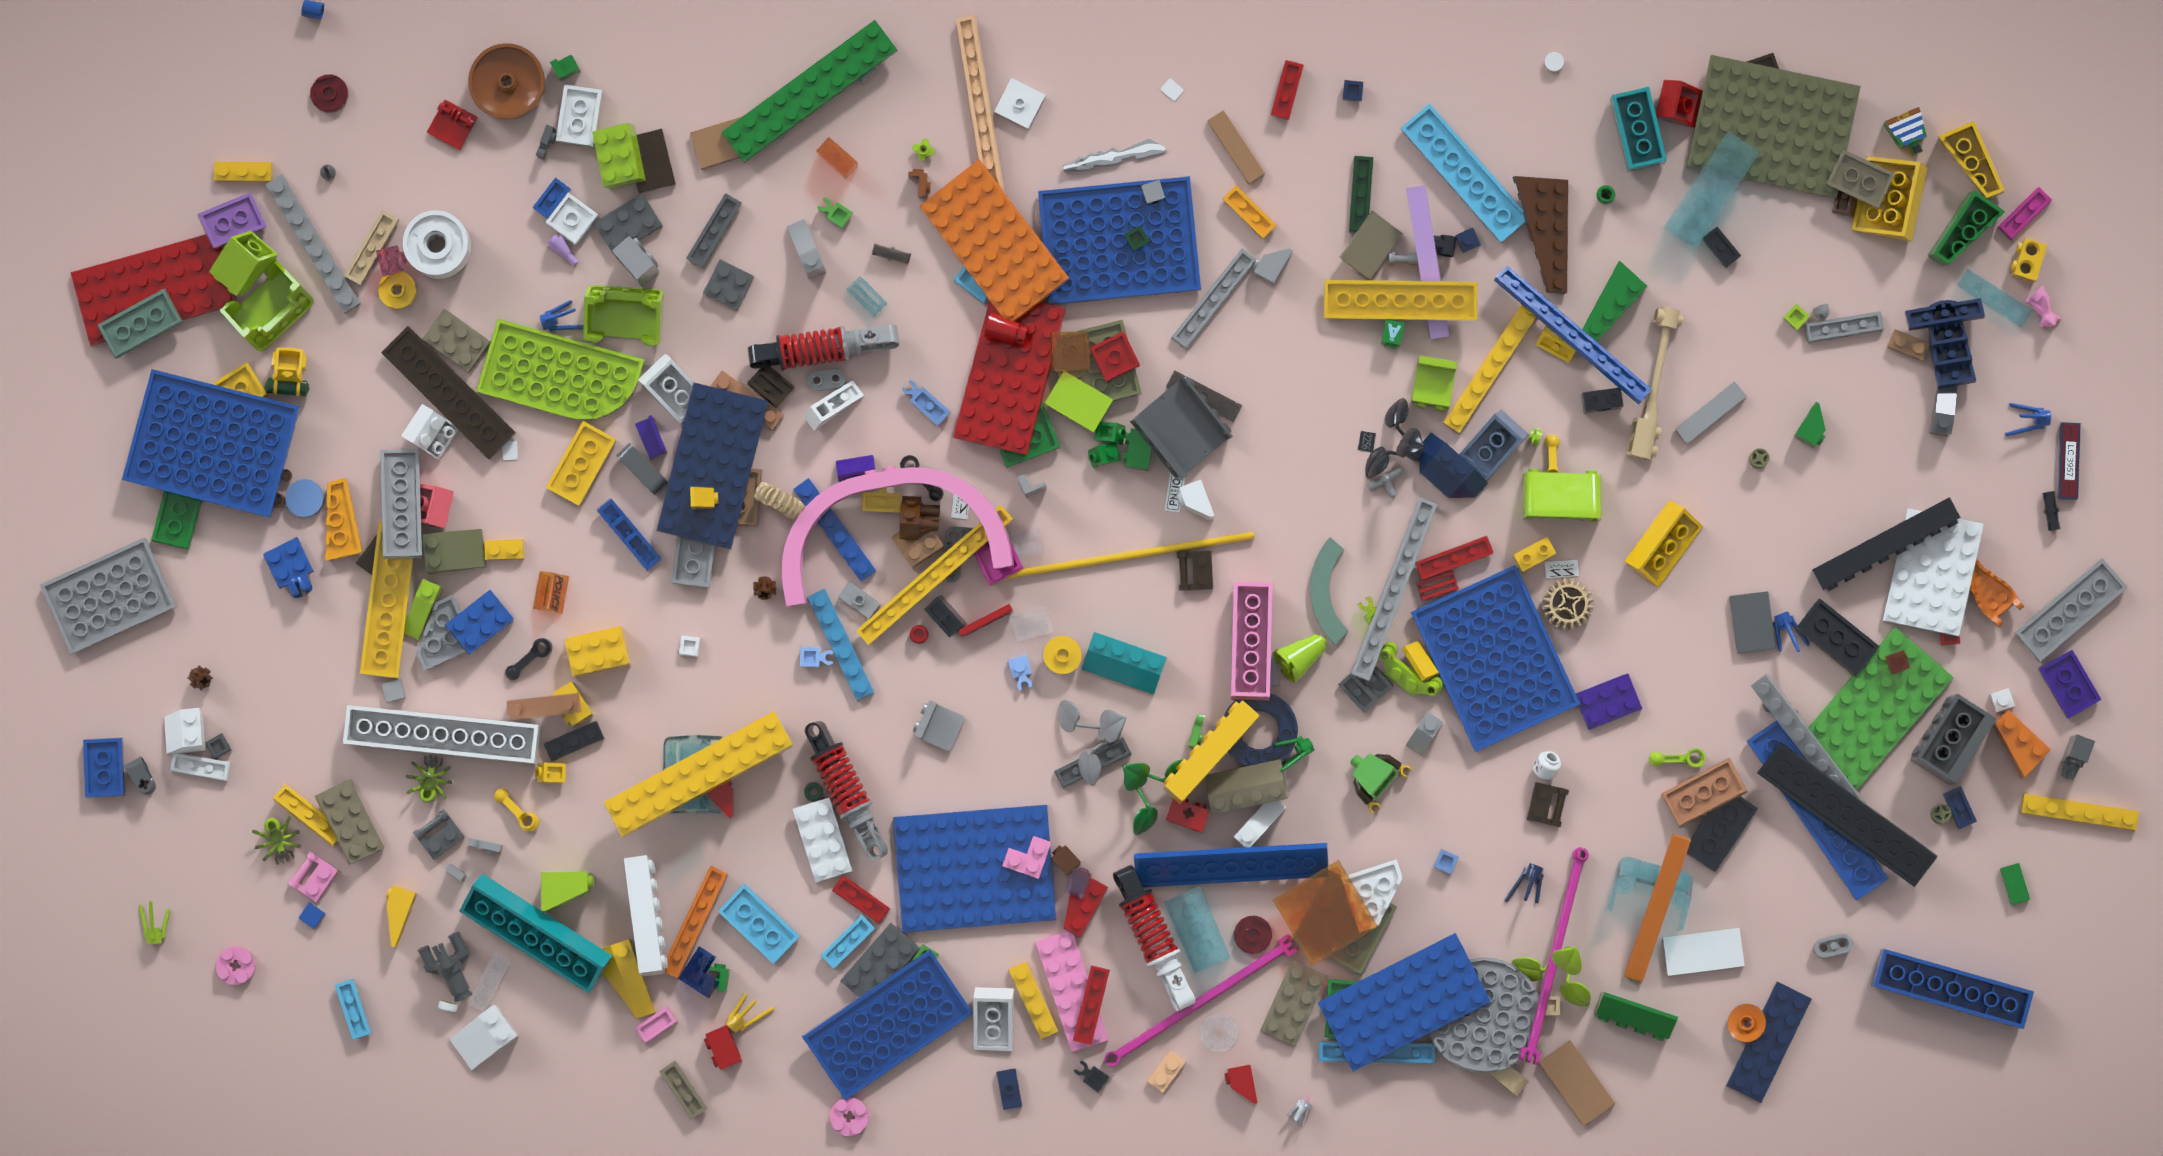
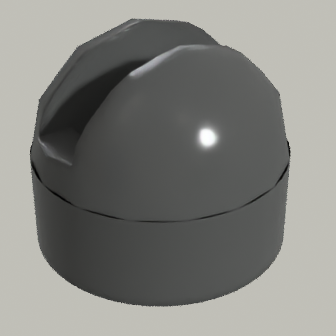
[320,164,336,180]

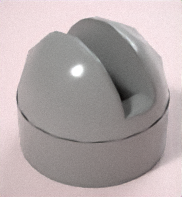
[1813,304,1829,319]

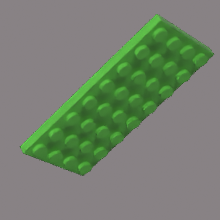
[1808,627,1954,790]

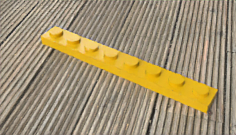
[1443,305,1536,434]

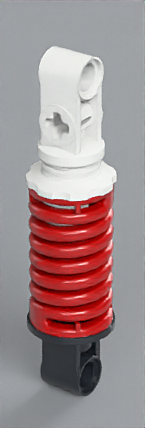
[1113,865,1196,1011]

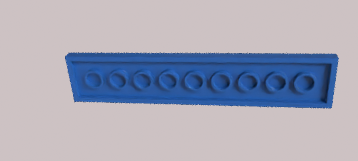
[1746,720,1889,901]
[1134,843,1329,887]

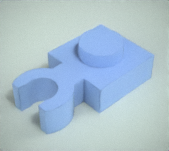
[800,647,834,667]
[1008,655,1032,691]

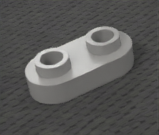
[807,369,846,391]
[1814,934,1853,958]

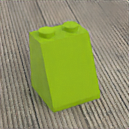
[209,230,278,296]
[541,871,595,912]

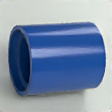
[301,0,324,20]

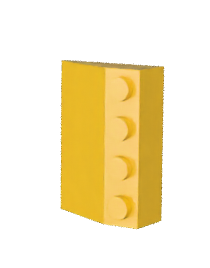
[1851,156,1928,242]

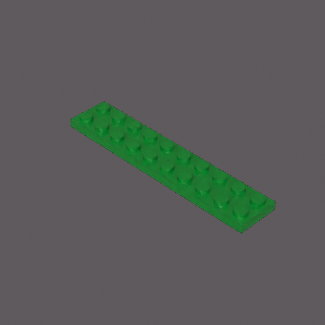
[722,20,898,163]

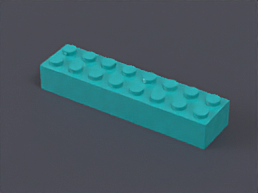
[459,873,612,993]

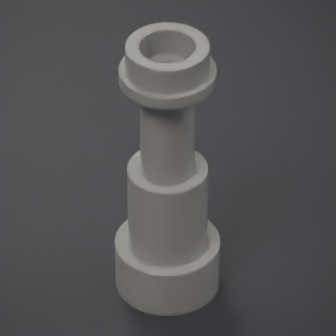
[1389,252,1419,266]

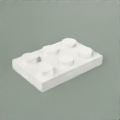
[556,85,603,147]

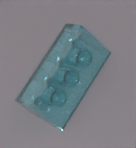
[1164,886,1230,973]

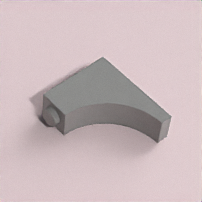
[787,219,826,279]

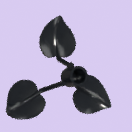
[1365,398,1425,479]

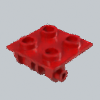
[426,99,478,150]

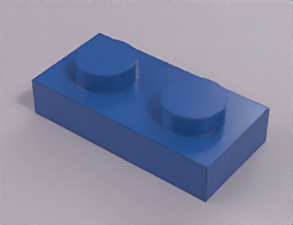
[532,177,571,219]

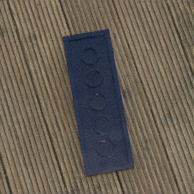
[1726,981,1812,1103]

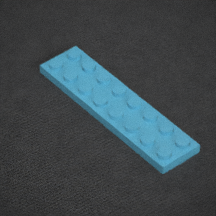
[1401,103,1525,243]

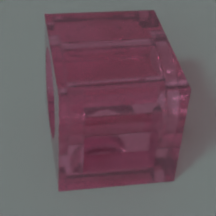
[376,245,407,276]

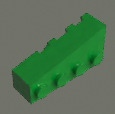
[1927,190,2005,266]
[1582,260,1647,342]

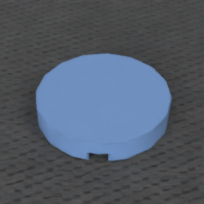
[285,479,324,518]

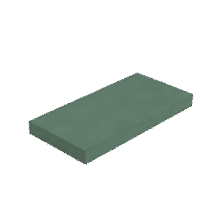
[97,288,184,359]

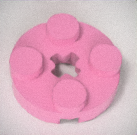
[216,946,256,985]
[830,1097,869,1136]

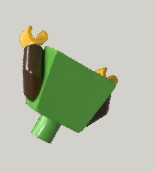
[1350,754,1411,814]

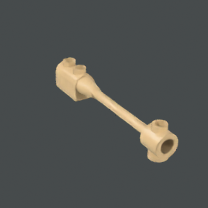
[1626,307,1683,460]

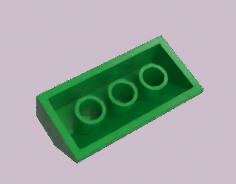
[1594,992,1678,1041]

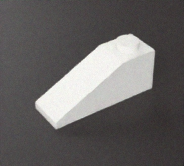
[803,380,864,430]
[1233,801,1286,847]

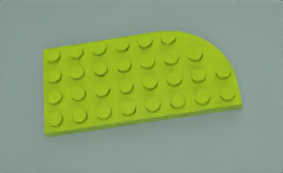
[476,319,645,420]

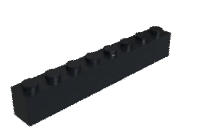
[1812,497,1961,592]

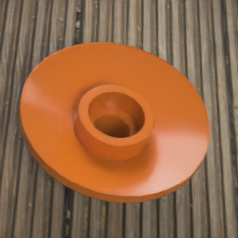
[1727,1004,1766,1042]

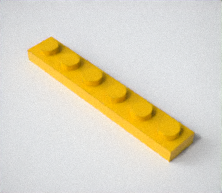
[2021,794,2139,830]

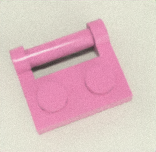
[288,851,339,902]

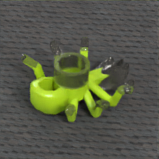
[406,755,453,803]
[252,816,301,865]

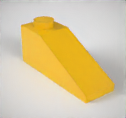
[386,885,418,948]

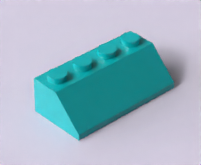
[1082,632,1167,695]

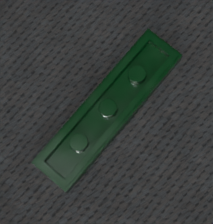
[1349,156,1373,233]

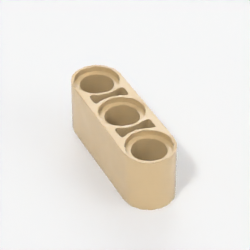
[1489,1067,1529,1096]

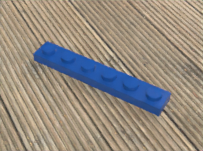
[793,478,876,582]

